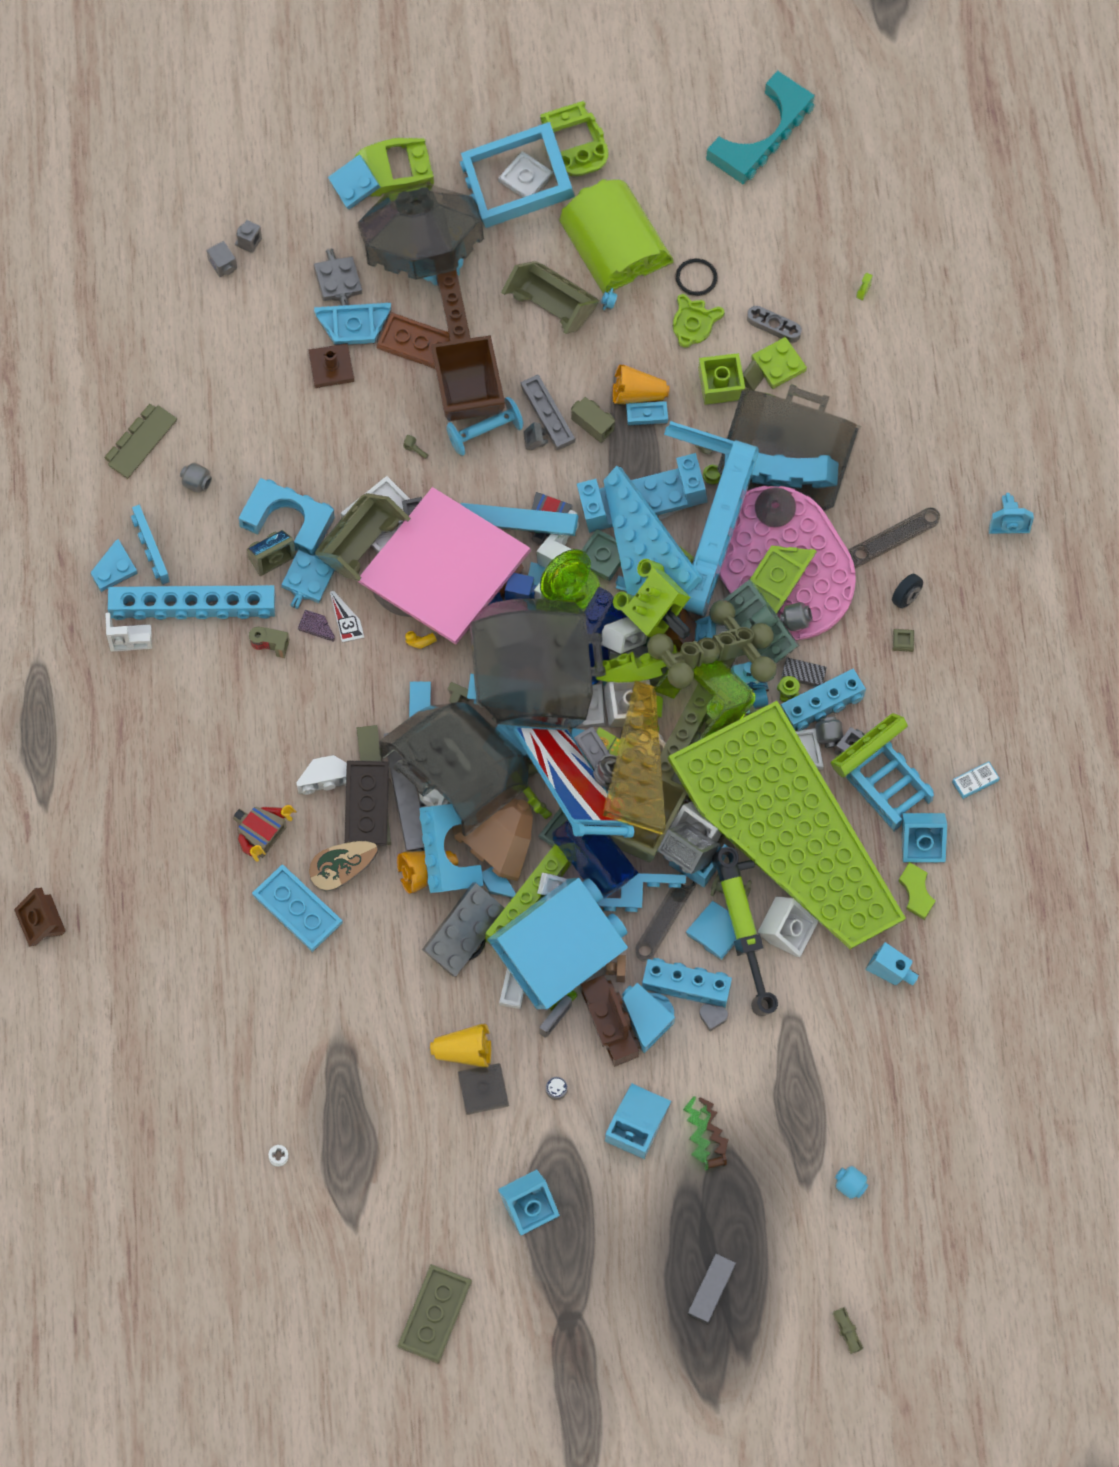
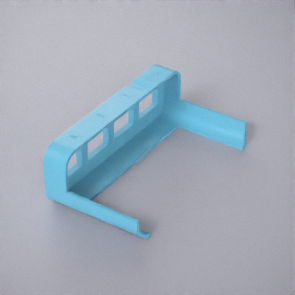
[616,421,759,617]

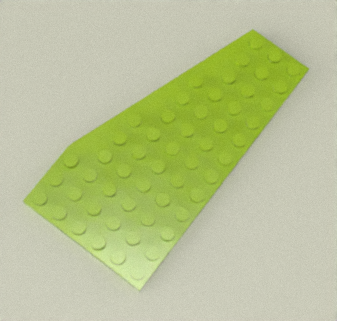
[667,701,906,950]

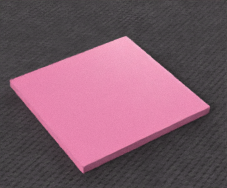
[358,487,531,644]

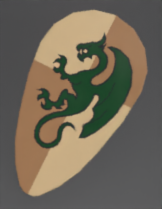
[309,841,379,891]

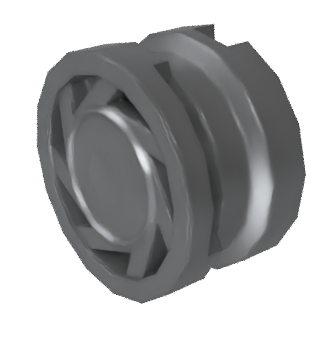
[593,755,627,788]

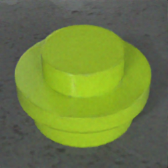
[703,464,723,485]

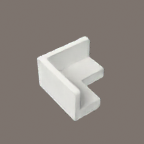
[106,613,152,652]

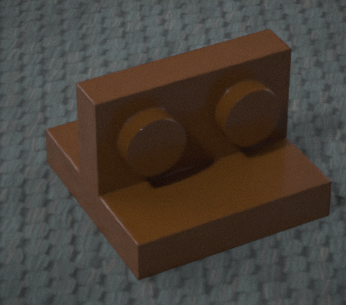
[14,888,66,947]

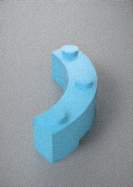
[724,453,839,488]

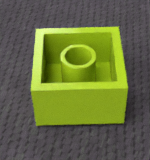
[698,353,745,405]

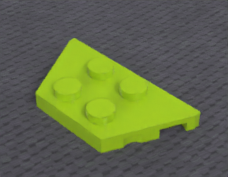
[750,545,817,614]

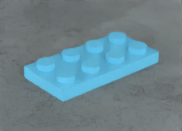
[252,864,343,952]

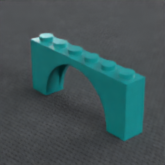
[706,70,815,185]

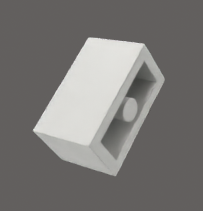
[601,617,647,654]

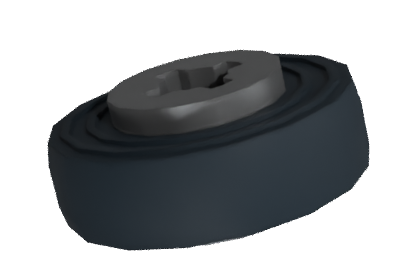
[892,573,924,609]

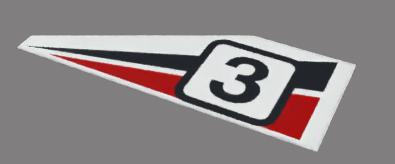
[330,591,364,642]

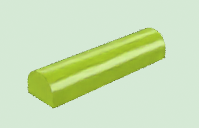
[830,713,908,778]

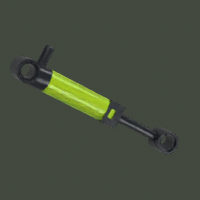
[712,847,778,1016]

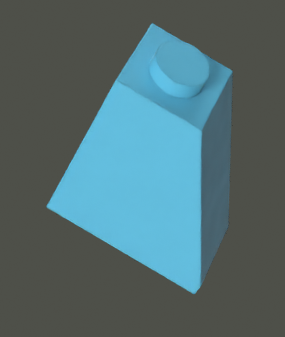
[622,983,675,1053]

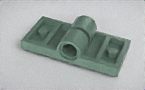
[723,579,799,664]

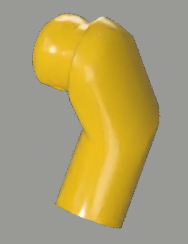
[405,631,437,649]

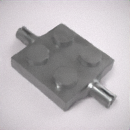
[314,248,362,306]

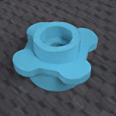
[601,288,617,311]

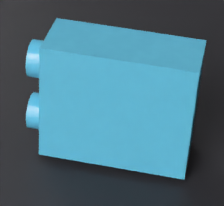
[487,878,628,1009]

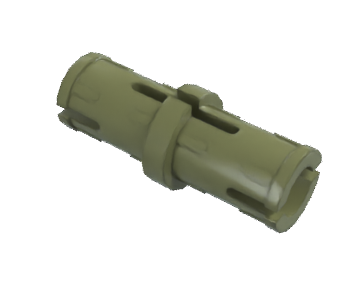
[832,1307,864,1354]

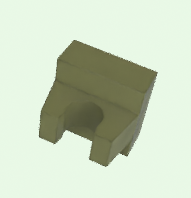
[448,682,469,708]

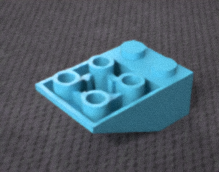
[605,1084,671,1159]

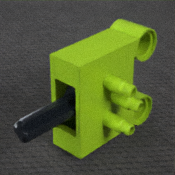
[613,559,691,639]

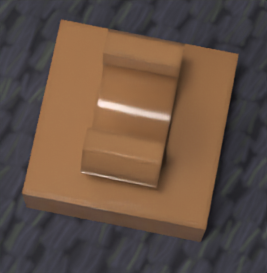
[606,955,626,983]

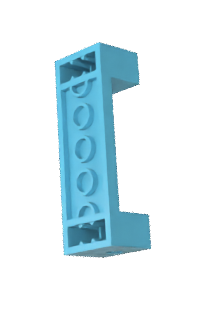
[577,453,708,533]

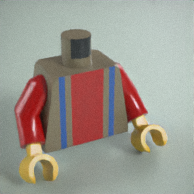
[233,805,297,862]

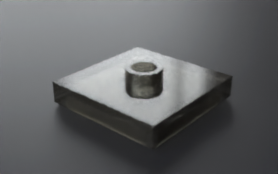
[458,1063,509,1115]

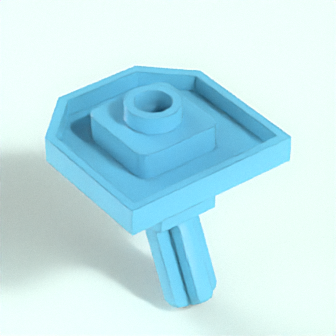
[989,493,1034,534]

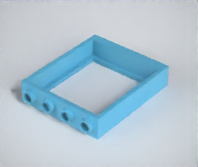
[460,122,575,228]

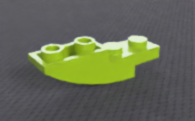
[594,645,678,683]

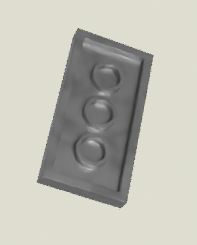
[422,882,505,977]

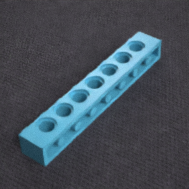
[108,585,276,620]

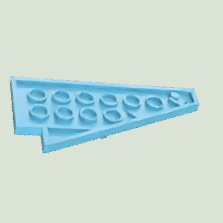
[603,466,702,596]

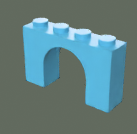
[238,478,335,555]
[419,801,484,893]

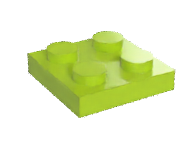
[751,337,807,389]

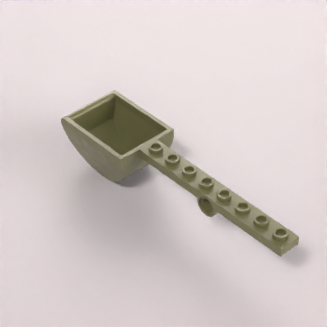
[596,657,737,863]

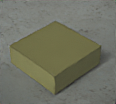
[893,629,914,652]

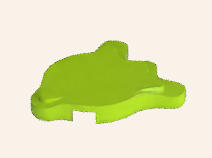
[673,294,725,348]

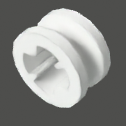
[269,1145,288,1167]

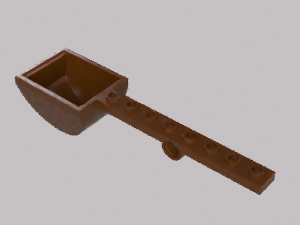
[424,209,505,422]

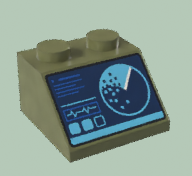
[247,530,295,576]

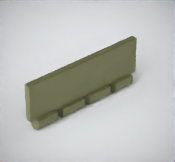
[104,404,177,479]

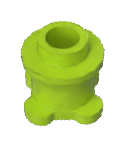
[777,676,800,702]

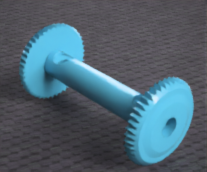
[446,397,523,456]

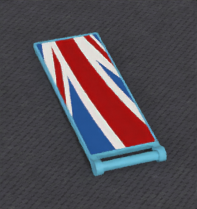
[513,726,634,838]

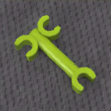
[510,771,552,819]

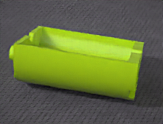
[559,179,674,294]

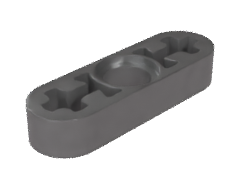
[747,306,801,343]

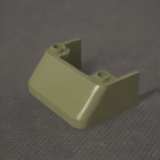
[501,261,599,334]
[315,493,411,581]

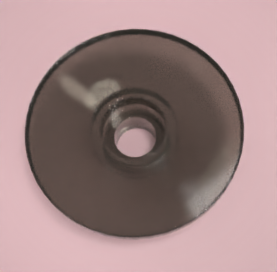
[755,487,796,527]

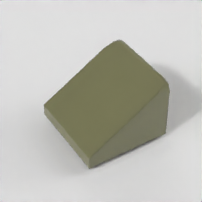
[743,360,764,391]

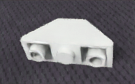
[296,755,347,795]

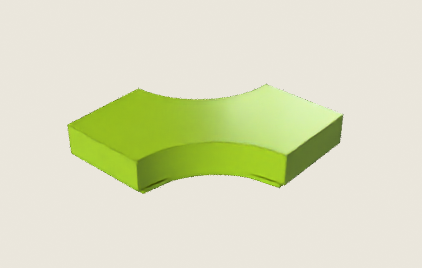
[898,862,936,920]

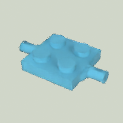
[281,550,335,609]

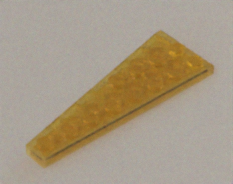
[603,680,666,835]

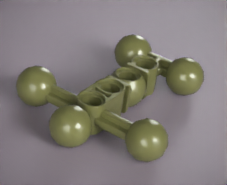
[647,600,777,688]

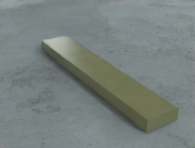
[356,725,392,845]

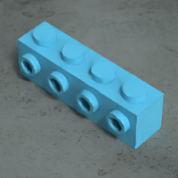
[781,668,866,731]
[642,958,732,1008]

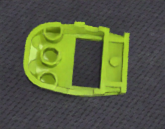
[540,101,608,176]
[353,138,434,197]

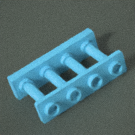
[846,741,934,831]

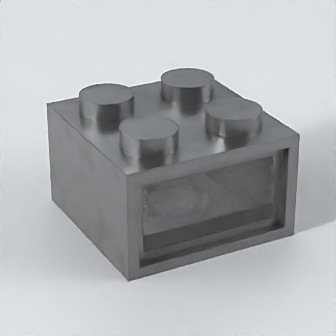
[657,822,720,874]

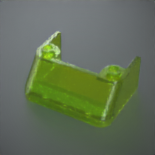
[653,660,755,738]

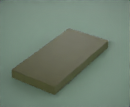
[397,1264,472,1364]

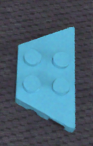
[314,303,391,345]

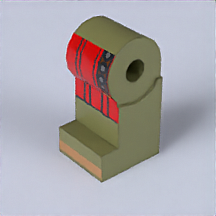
[249,627,290,658]

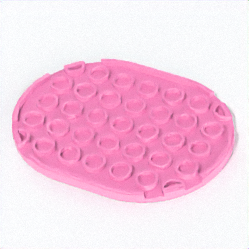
[719,486,856,640]

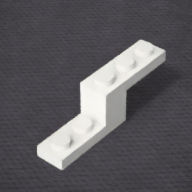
[534,510,579,605]

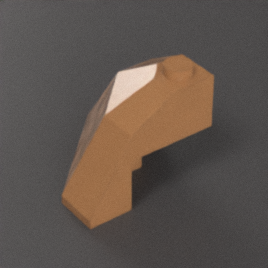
[452,798,533,881]

